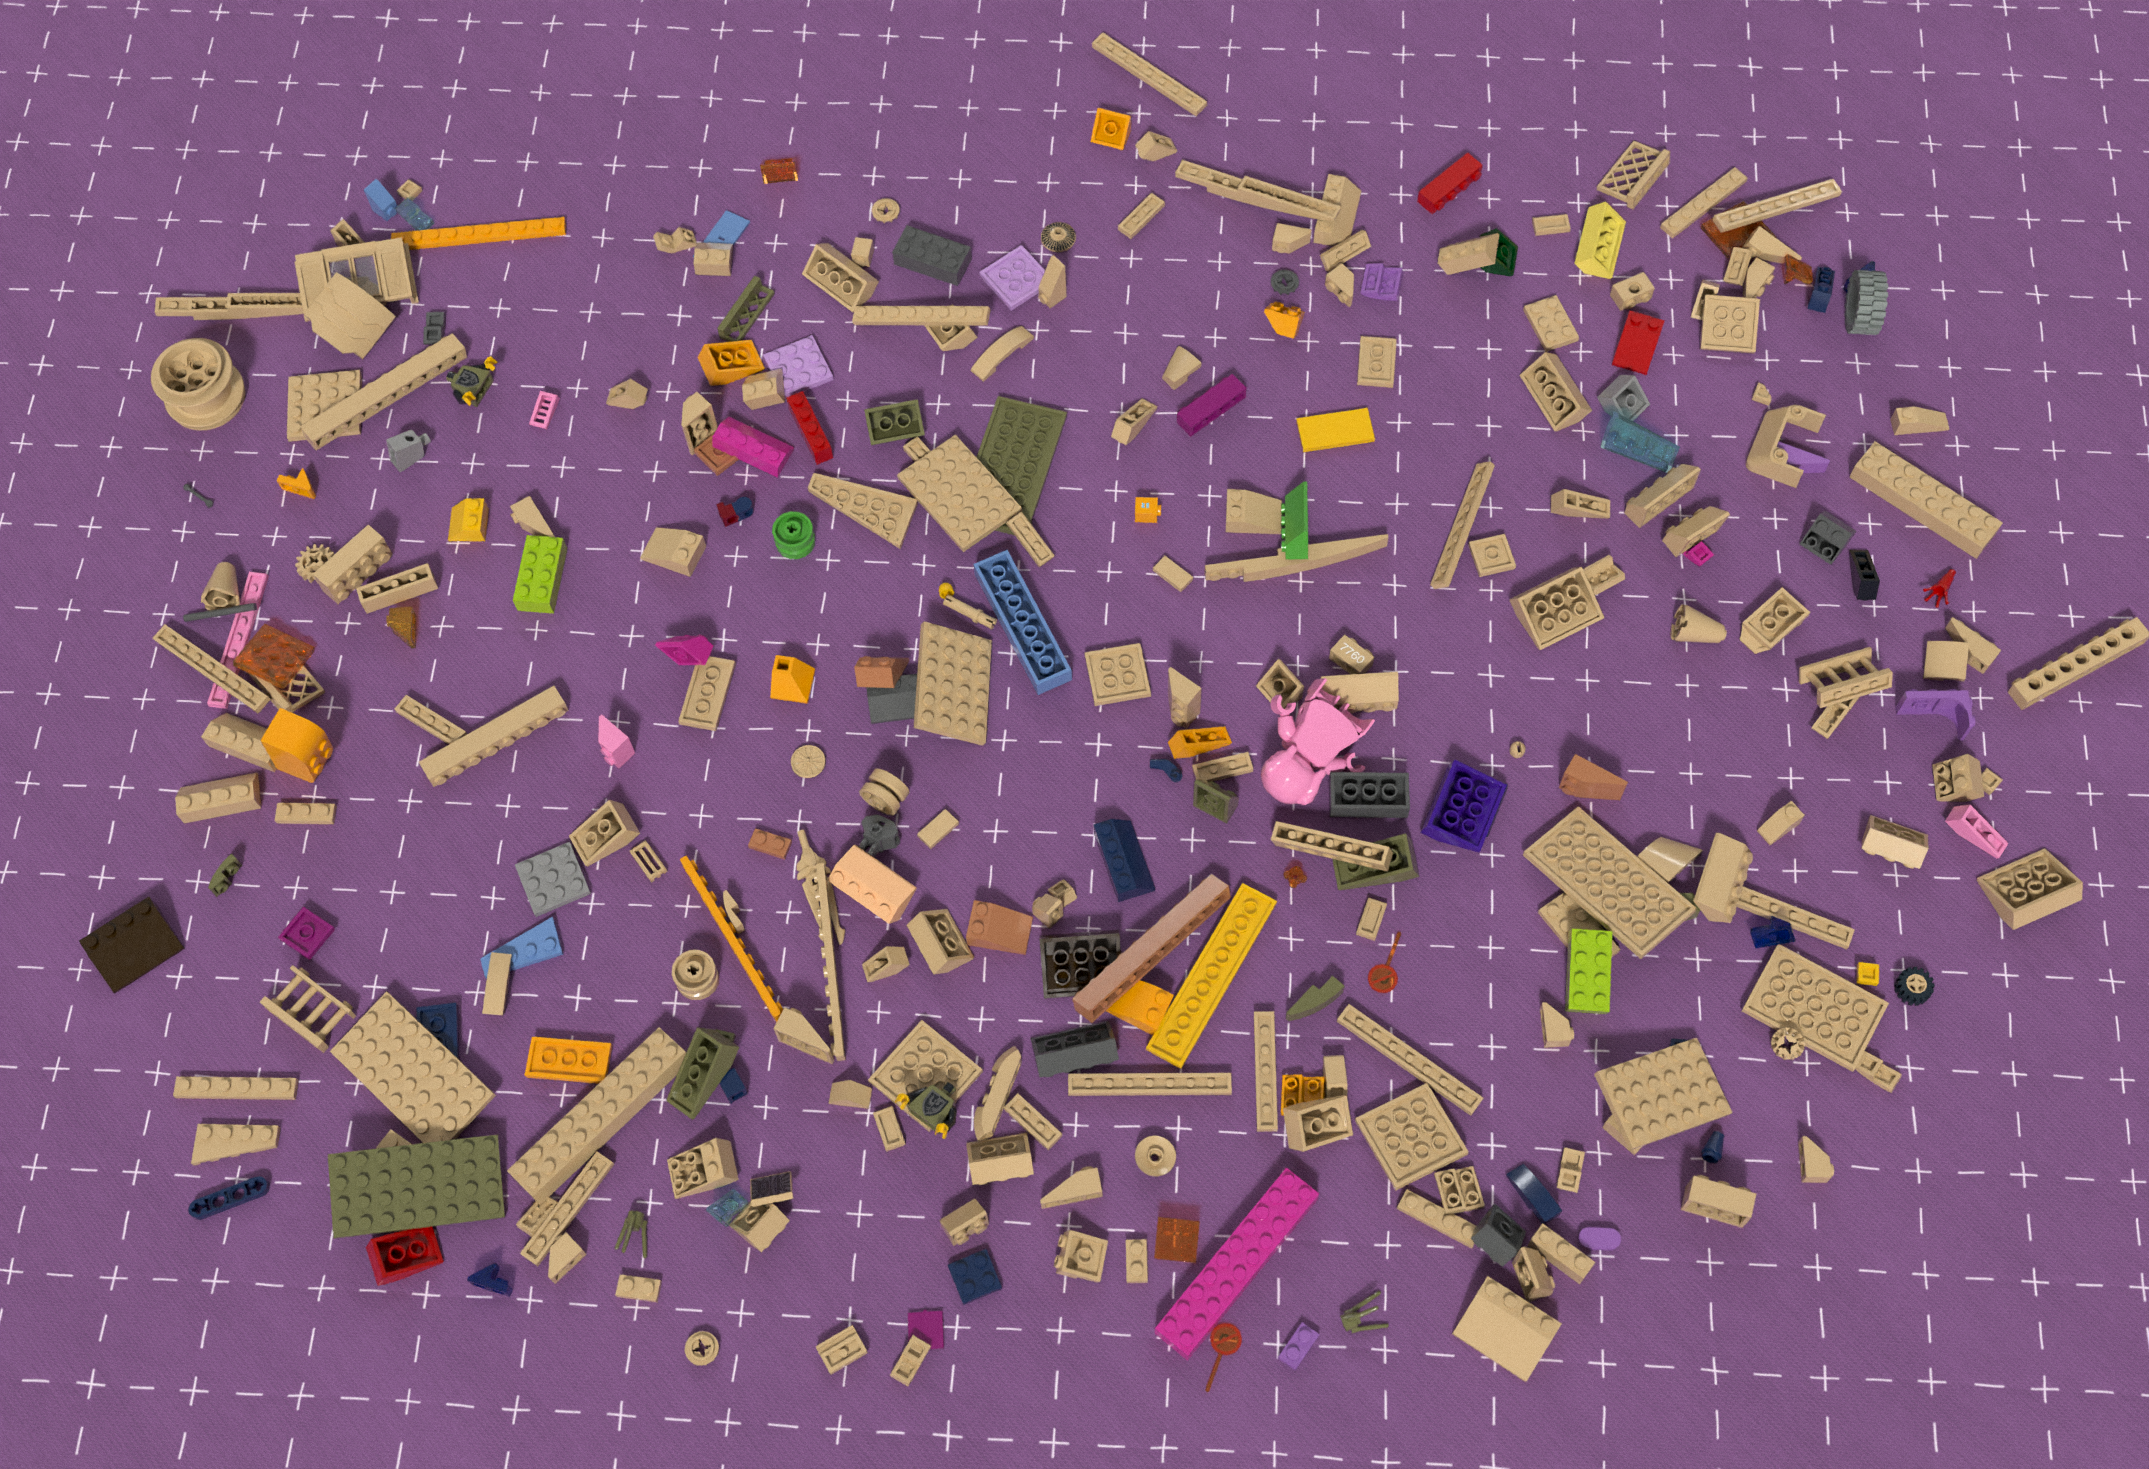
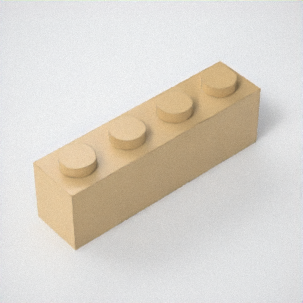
[356,563,438,614]

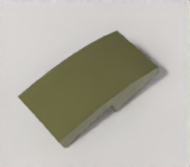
[208,854,242,897]

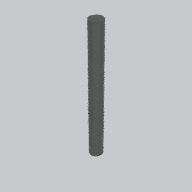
[183,603,257,622]

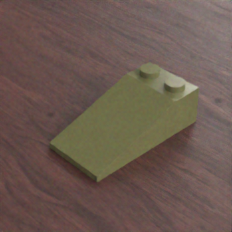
[1332,833,1419,891]
[666,1027,739,1119]

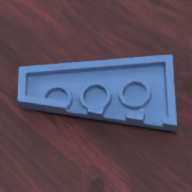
[480,917,563,979]

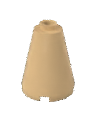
[201,562,240,610]
[1670,604,1727,643]

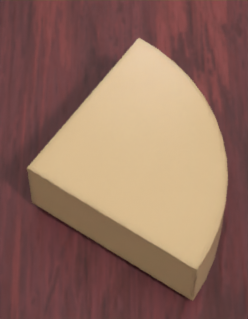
[1752,382,1771,406]

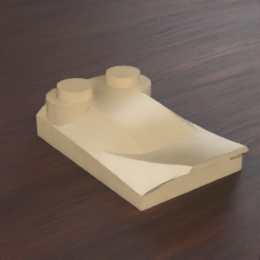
[1740,587,1810,654]

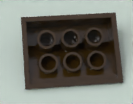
[79,896,185,993]
[1039,930,1121,998]

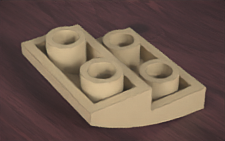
[1923,641,1969,681]
[1434,1166,1485,1214]

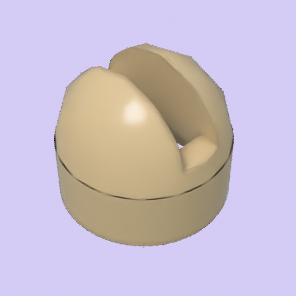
[1509,741,1526,758]

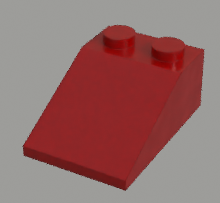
[1612,310,1665,375]
[366,1227,444,1286]

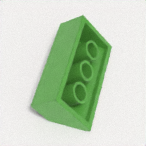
[1281,481,1308,560]

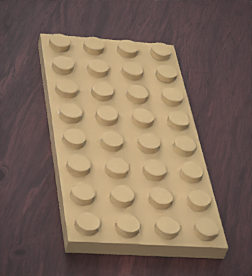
[1523,806,1696,959]
[330,991,496,1143]

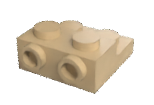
[1054,1230,1108,1283]

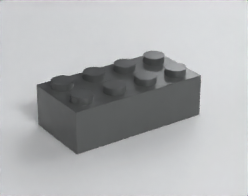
[892,225,972,286]
[1329,772,1410,818]

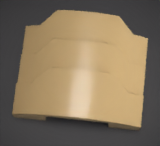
[303,272,396,359]

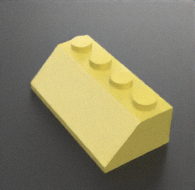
[1574,202,1626,279]

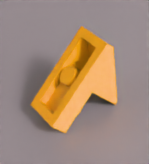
[277,468,316,499]

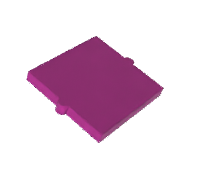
[908,1310,944,1349]

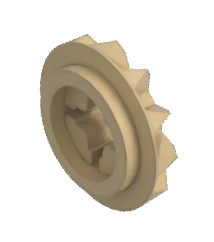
[872,199,900,224]
[1771,1028,1805,1060]
[685,1331,719,1366]

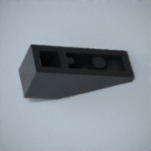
[1849,550,1880,601]

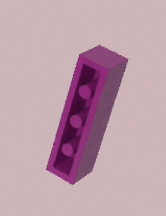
[1177,374,1246,437]

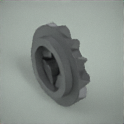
[1271,270,1299,295]

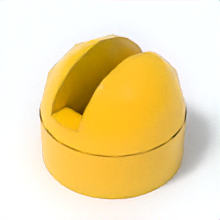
[938,583,954,599]

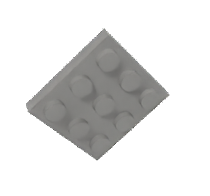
[515,842,591,917]

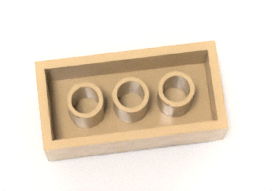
[313,525,393,604]

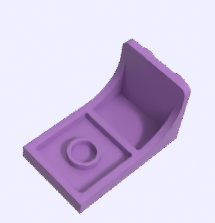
[1895,689,1975,741]

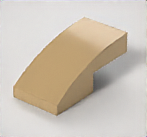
[723,890,745,935]
[1855,1051,1902,1093]
[1556,1147,1585,1193]
[890,1336,931,1386]

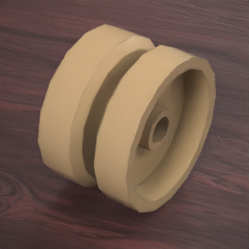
[859,768,910,816]
[672,950,719,1000]

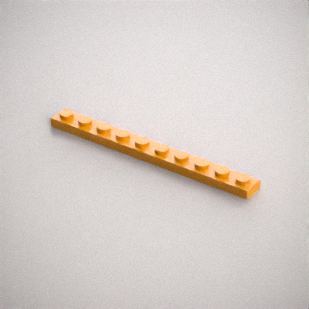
[391,217,566,250]
[680,855,783,1023]

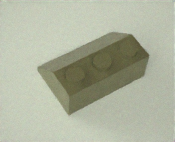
[864,399,925,445]

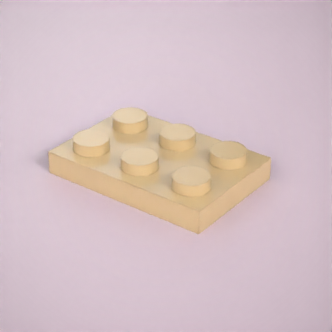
[1523,295,1579,352]

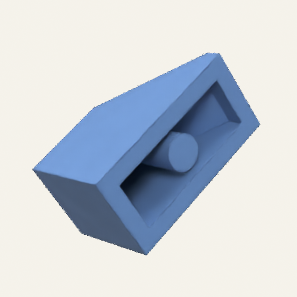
[364,179,399,221]

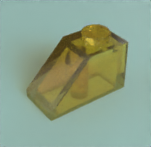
[386,606,416,648]

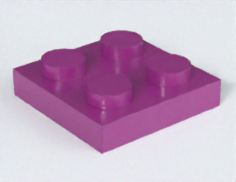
[278,907,335,960]

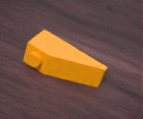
[1168,726,1232,759]

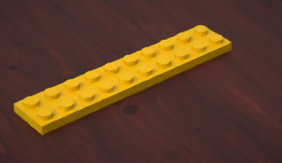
[1146,883,1277,1069]

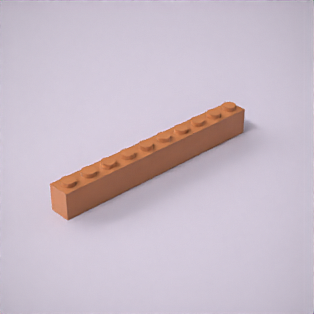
[1072,874,1231,1023]

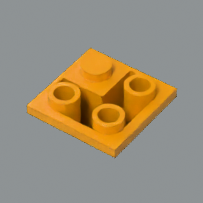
[1264,301,1305,339]
[770,655,816,704]

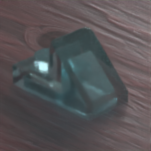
[706,1189,748,1227]

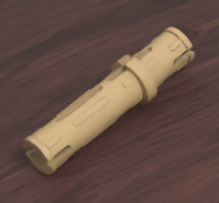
[943,594,997,630]

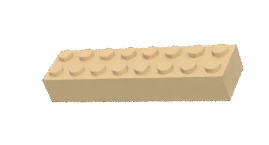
[1850,441,2003,559]

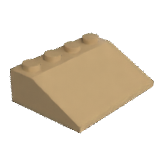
[1509,567,1604,650]
[1977,848,2083,930]
[1453,1276,1562,1382]

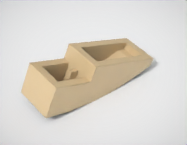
[482,952,512,1015]

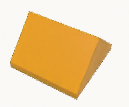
[1090,107,1131,150]

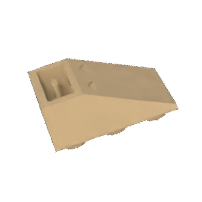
[667,1138,739,1199]

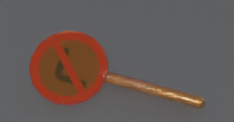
[1368,932,1401,993]
[1205,1323,1242,1392]

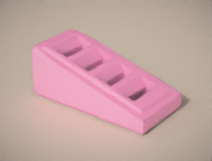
[529,391,560,430]

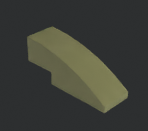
[1286,976,1345,1021]

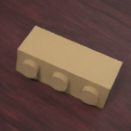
[1527,1224,1595,1284]

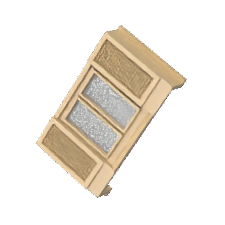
[295,237,419,322]

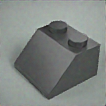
[1471,1204,1526,1267]

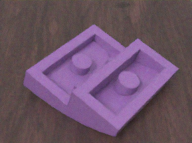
[1360,264,1403,301]

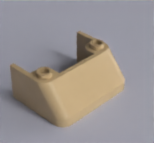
[1746,405,1826,488]

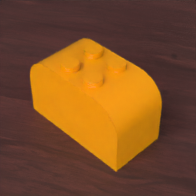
[260,708,333,783]

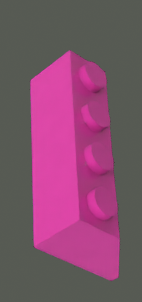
[712,417,794,478]

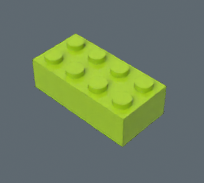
[513,535,567,614]
[1565,929,1613,1014]

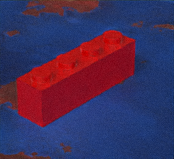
[1417,153,1483,214]
[786,391,833,465]

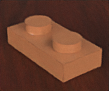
[748,828,792,860]

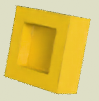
[1856,962,1879,986]

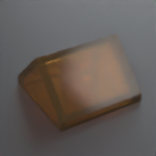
[760,158,798,184]

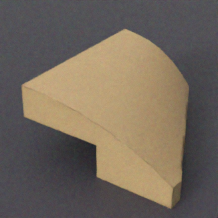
[1162,346,1202,390]

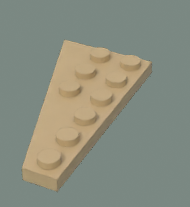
[808,473,918,549]

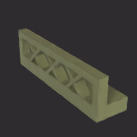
[717,276,775,342]

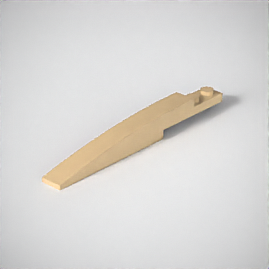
[1175,160,1341,222]
[155,293,304,320]
[1204,534,1388,582]

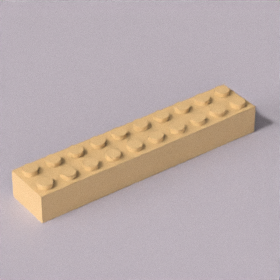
[507,1027,686,1205]

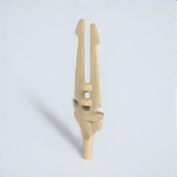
[796,830,845,945]

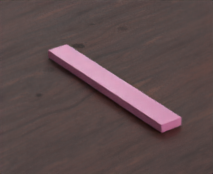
[207,572,269,709]

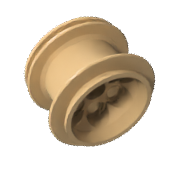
[151,338,245,430]

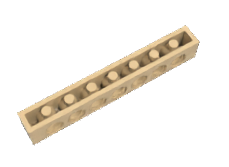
[2008,617,2149,710]

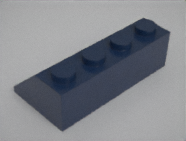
[1093,819,1155,902]

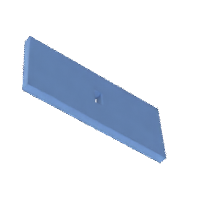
[693,210,750,258]

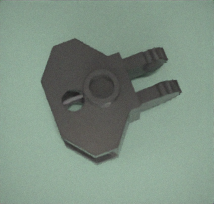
[858,815,900,857]

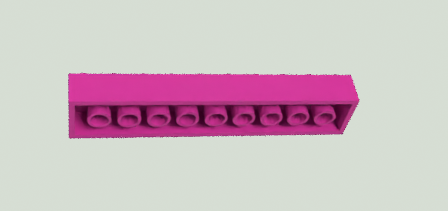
[1155,1167,1319,1361]

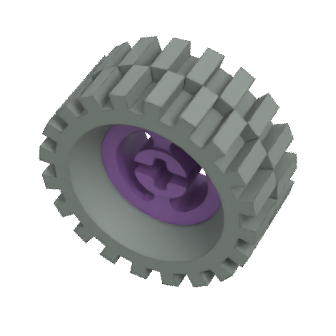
[1844,270,1888,335]

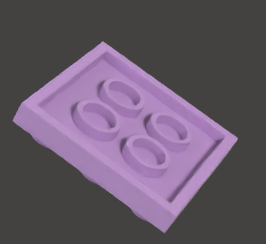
[979,245,1045,311]
[763,335,834,399]

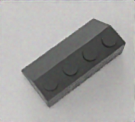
[866,674,917,724]
[1030,1021,1119,1077]

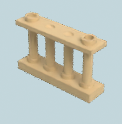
[1799,647,1893,708]
[260,965,356,1053]

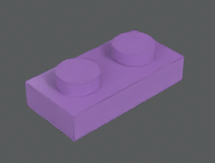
[1278,1322,1320,1371]

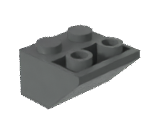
[1800,511,1857,565]

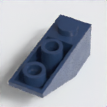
[1807,267,1835,313]

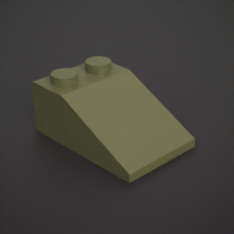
[1193,780,1239,824]

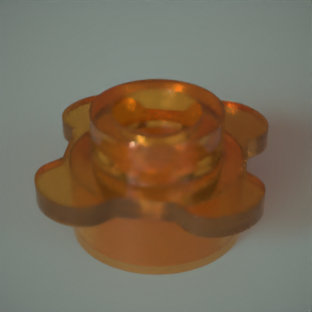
[1283,866,1307,888]

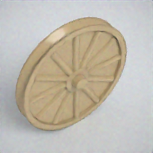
[791,745,826,778]

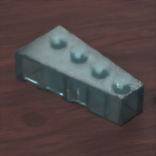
[1600,411,1680,473]

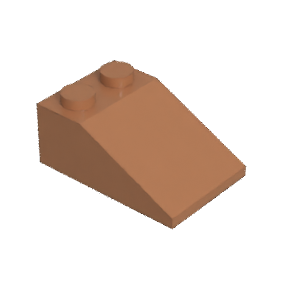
[854,656,909,688]
[1559,754,1628,800]
[966,900,1033,955]

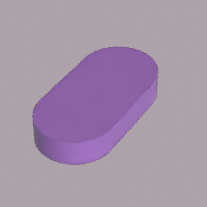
[1578,1227,1621,1251]

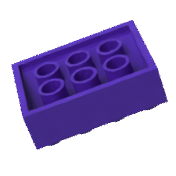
[1420,759,1507,852]

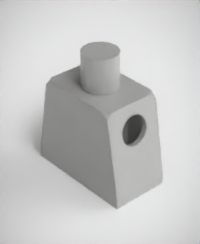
[386,430,431,472]

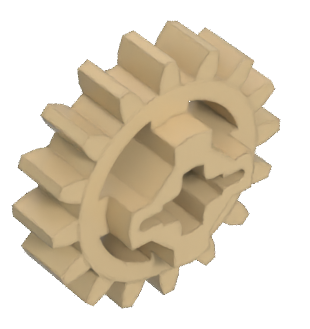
[295,544,335,583]

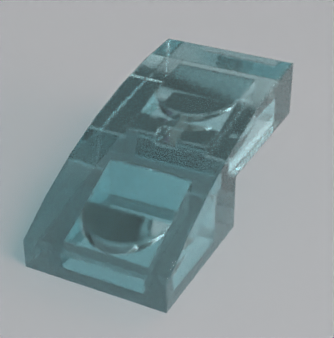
[395,198,434,231]

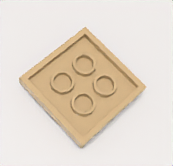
[1700,295,1760,354]
[1084,643,1151,706]

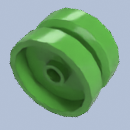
[772,511,816,559]

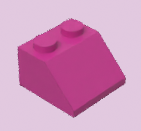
[655,635,714,665]

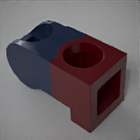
[716,497,754,527]

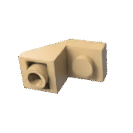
[653,227,697,254]
[1323,1055,1347,1098]

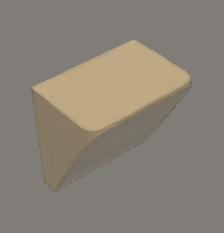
[1048,879,1077,908]

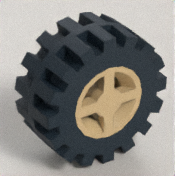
[1894,967,1935,1006]

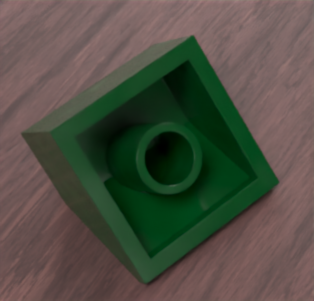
[1480,228,1518,276]

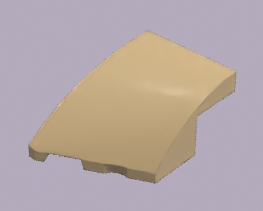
[1638,837,1703,883]

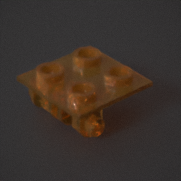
[1154,1217,1200,1263]

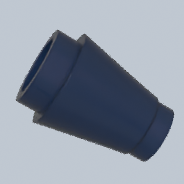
[1701,1131,1725,1164]

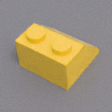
[448,498,489,541]

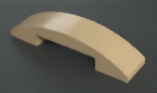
[971,326,1034,382]

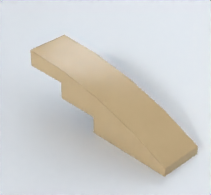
[1811,675,1861,739]

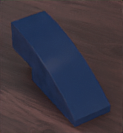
[1506,1164,1562,1224]

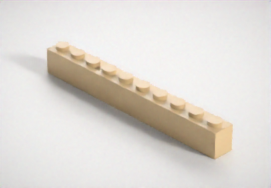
[300,333,467,450]

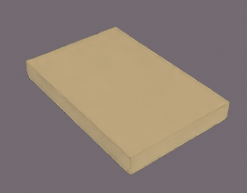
[1357,336,1397,388]

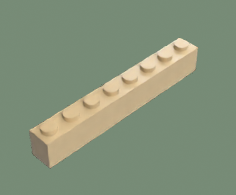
[419,686,569,787]

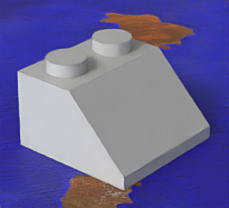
[1597,375,1650,427]

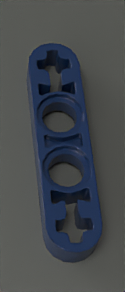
[188,1176,270,1220]

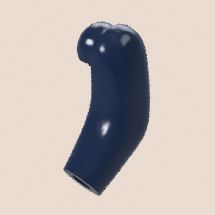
[1150,759,1182,782]

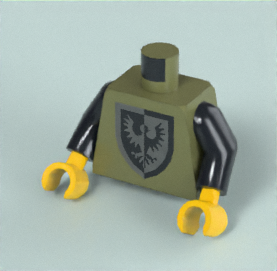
[446,356,497,407]
[894,1082,957,1139]

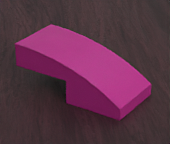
[1682,541,1714,567]

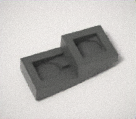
[423,312,446,345]

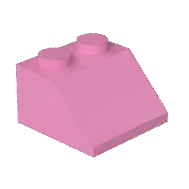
[598,714,635,769]

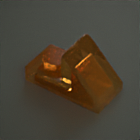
[1783,254,1813,285]

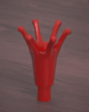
[1923,569,1956,608]

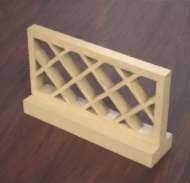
[1597,141,1670,209]
[241,640,325,713]

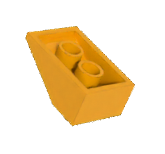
[698,340,764,386]
[1106,980,1174,1035]

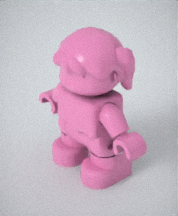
[1261,678,1375,805]

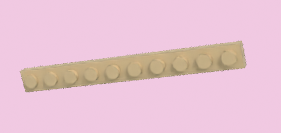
[813,863,846,1061]

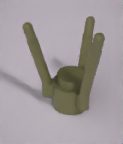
[615,1211,648,1258]
[1340,1291,1389,1334]

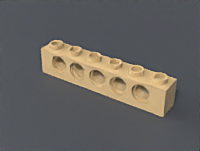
[1271,821,1393,872]

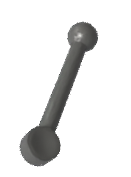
[183,484,214,508]

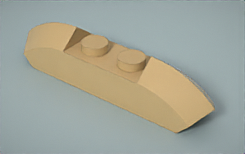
[974,1046,1022,1140]

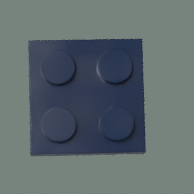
[948,1249,1002,1305]

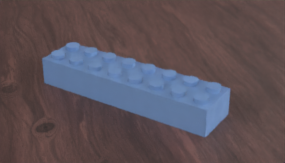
[973,550,1072,695]

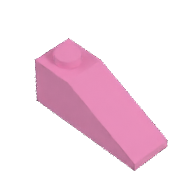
[1945,805,2008,859]

